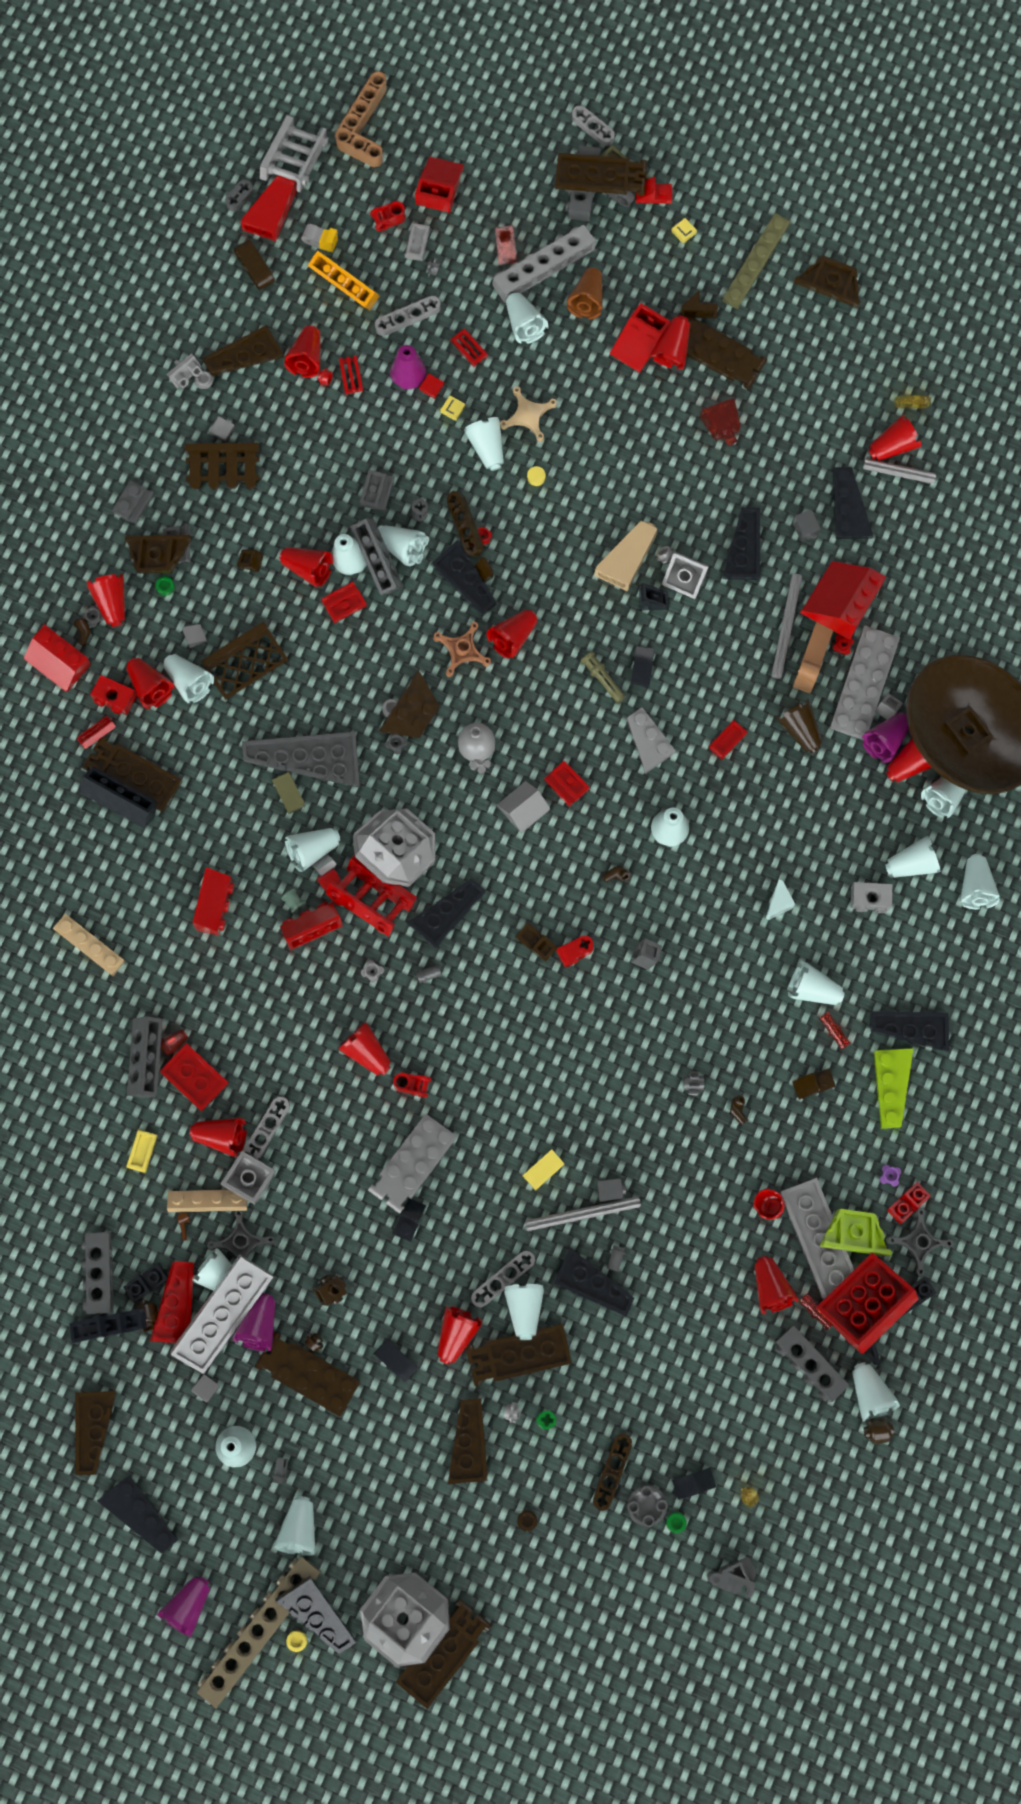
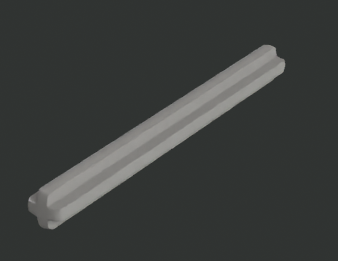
[771,573,802,679]
[525,1197,641,1231]

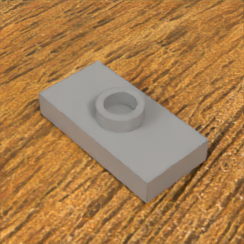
[405,223,430,261]

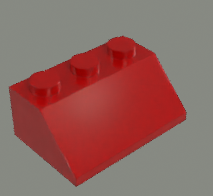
[24,624,91,693]
[192,868,235,936]
[279,902,343,951]

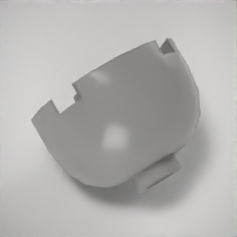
[458,723,496,761]

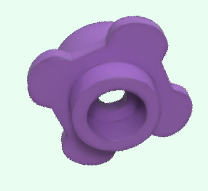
[880,1165,901,1187]

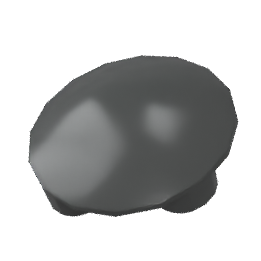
[627,1485,668,1527]

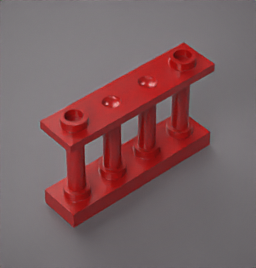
[326,854,417,937]

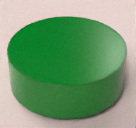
[155,576,175,596]
[666,1512,687,1533]

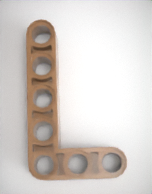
[335,72,387,167]
[793,622,833,694]

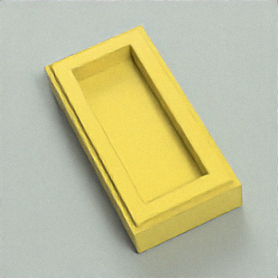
[126,1130,158,1173]
[523,1149,565,1191]

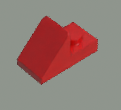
[636,177,672,204]

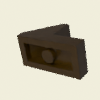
[680,291,718,319]
[792,1068,836,1100]

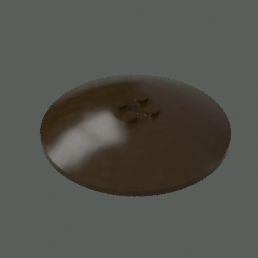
[906,655,1021,794]

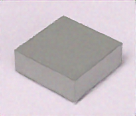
[209,417,235,442]
[312,854,336,875]

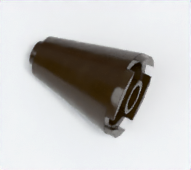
[776,699,823,754]

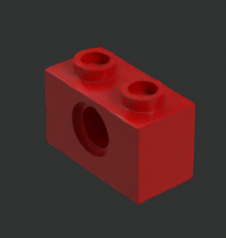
[90,675,137,715]

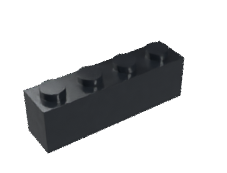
[79,767,158,829]

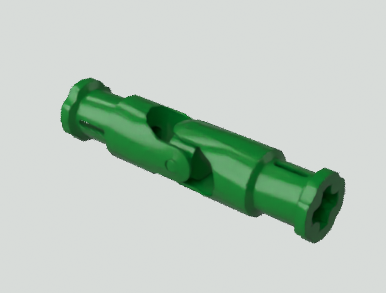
[536,1411,556,1430]

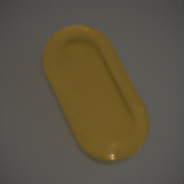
[894,396,931,408]

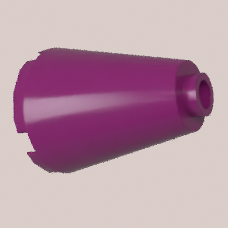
[390,345,426,389]
[862,712,909,763]
[233,1293,276,1352]
[157,1576,210,1638]

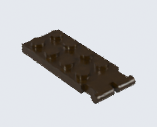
[555,153,647,196]
[686,315,767,390]
[82,736,183,813]
[466,1324,572,1387]
[254,1332,361,1417]
[396,1598,492,1709]

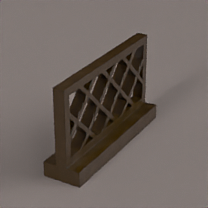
[200,621,289,701]

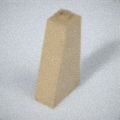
[594,521,658,591]

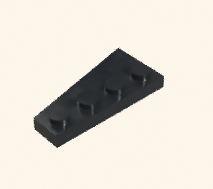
[833,467,873,539]
[722,507,760,580]
[431,540,496,616]
[407,878,486,949]
[870,1011,949,1052]
[554,1247,634,1317]
[97,1475,178,1554]

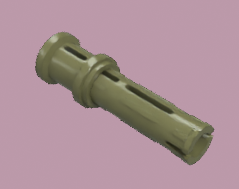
[580,651,626,704]

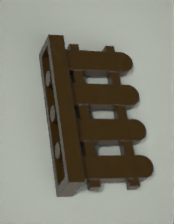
[185,443,260,490]

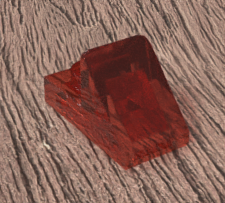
[495,225,517,265]

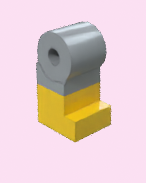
[301,224,338,253]

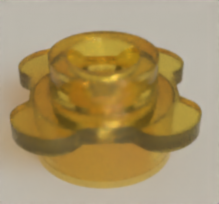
[741,1487,759,1508]

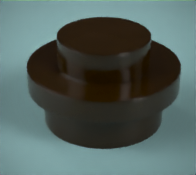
[305,1333,324,1352]
[517,1510,537,1531]

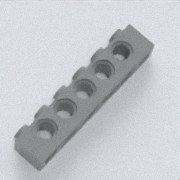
[493,225,596,303]

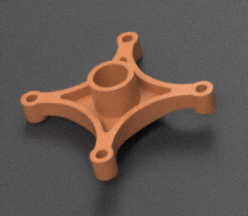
[433,622,491,677]

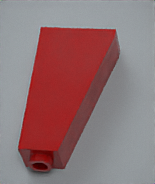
[241,175,297,241]

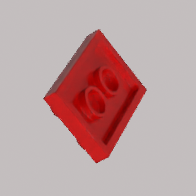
[159,1043,229,1112]

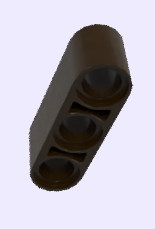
[233,239,275,291]

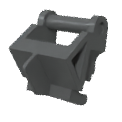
[707,1557,756,1598]

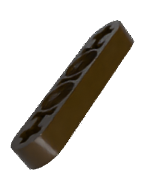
[447,491,483,556]
[593,1434,632,1511]

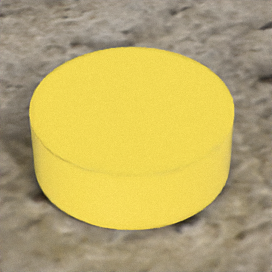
[527,466,546,486]
[286,1630,307,1652]

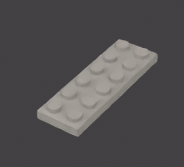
[830,626,900,740]
[779,1178,854,1300]
[170,1255,273,1374]

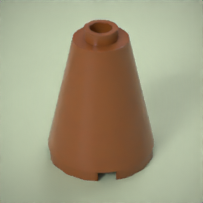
[567,268,603,320]

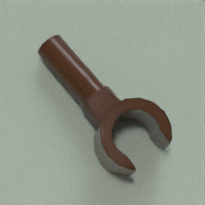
[177,1212,190,1241]

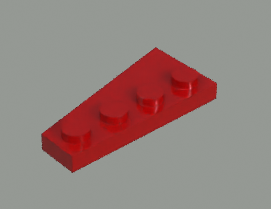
[149,1261,194,1343]

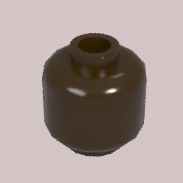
[132,1300,158,1332]
[863,1416,894,1445]

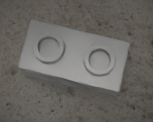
[851,882,893,913]

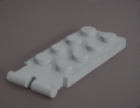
[368,1114,457,1214]

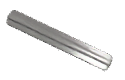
[863,459,936,484]

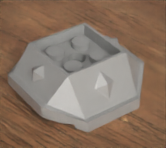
[353,808,435,887]
[360,1573,450,1667]

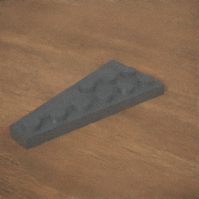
[242,732,360,788]

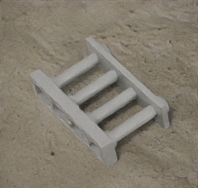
[260,116,329,192]

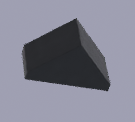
[639,583,669,611]
[672,1467,716,1500]

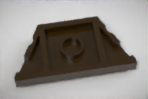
[794,256,860,308]
[125,535,192,574]
[379,671,440,738]

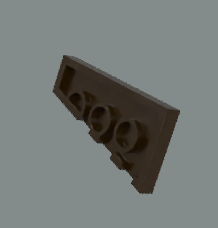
[202,325,284,376]
[75,1391,117,1475]
[448,1398,488,1484]

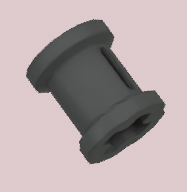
[411,499,428,522]

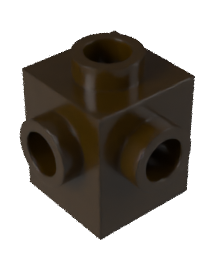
[312,1274,347,1306]

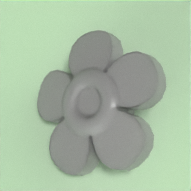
[469,759,491,774]

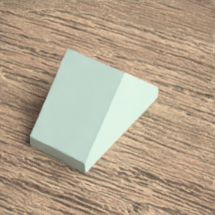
[765,879,795,920]

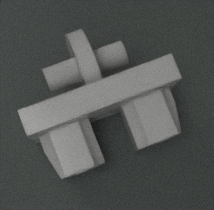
[166,353,202,389]

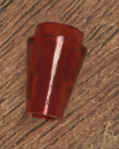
[160,1029,189,1056]

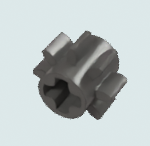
[683,1071,704,1095]

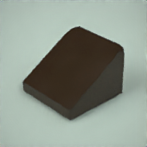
[237,550,263,572]
[474,556,493,583]

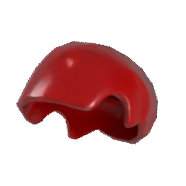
[753,1188,785,1220]

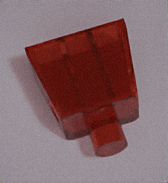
[700,398,741,445]

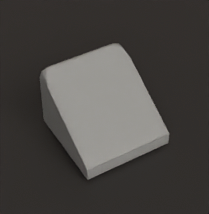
[182,624,207,648]
[876,693,903,719]
[191,1374,220,1403]

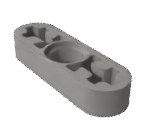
[572,106,615,146]

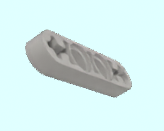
[375,296,441,336]
[243,1097,290,1161]
[471,1251,535,1308]

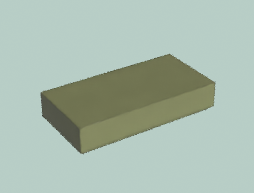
[272,772,306,814]

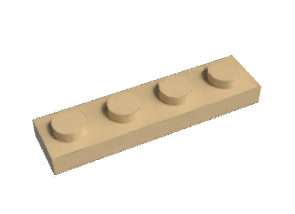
[53,914,125,976]
[167,1190,247,1212]

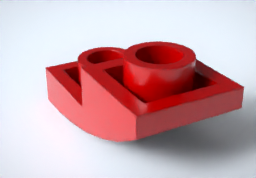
[887,1182,931,1225]

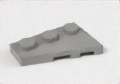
[627,707,676,774]

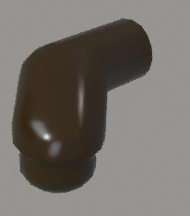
[73,618,91,646]
[601,866,631,883]
[730,1096,748,1126]

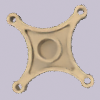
[500,386,557,442]

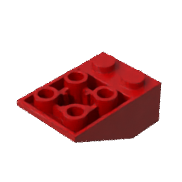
[415,156,464,213]
[610,303,671,373]

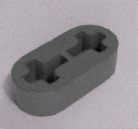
[225,180,253,212]

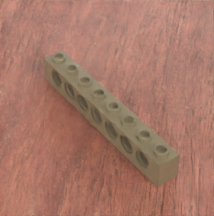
[197,1556,321,1708]

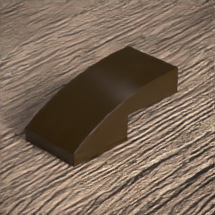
[515,922,558,962]

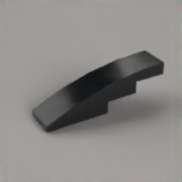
[69,1308,147,1343]

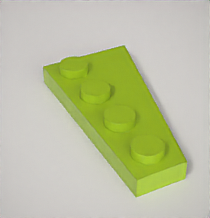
[874,1048,914,1129]

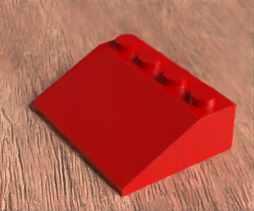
[801,561,886,640]
[816,1253,919,1355]

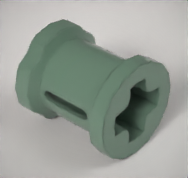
[281,888,306,914]

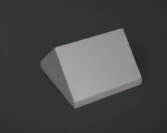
[661,552,709,599]
[497,781,550,833]
[221,1151,276,1205]

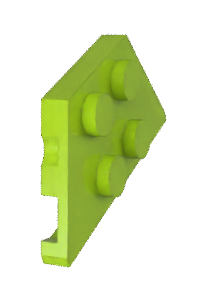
[820,1209,892,1256]

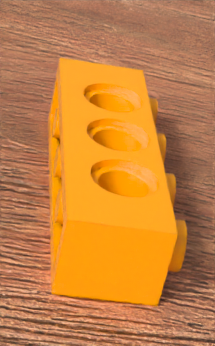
[307,250,380,310]

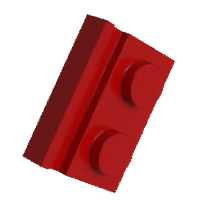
[321,582,367,624]
[544,761,590,807]

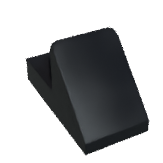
[393,1198,427,1242]

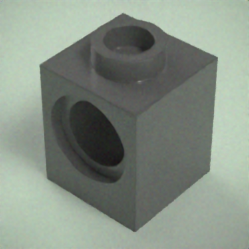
[792,509,821,542]
[631,939,662,970]
[597,1178,626,1203]

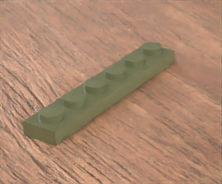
[722,213,791,309]

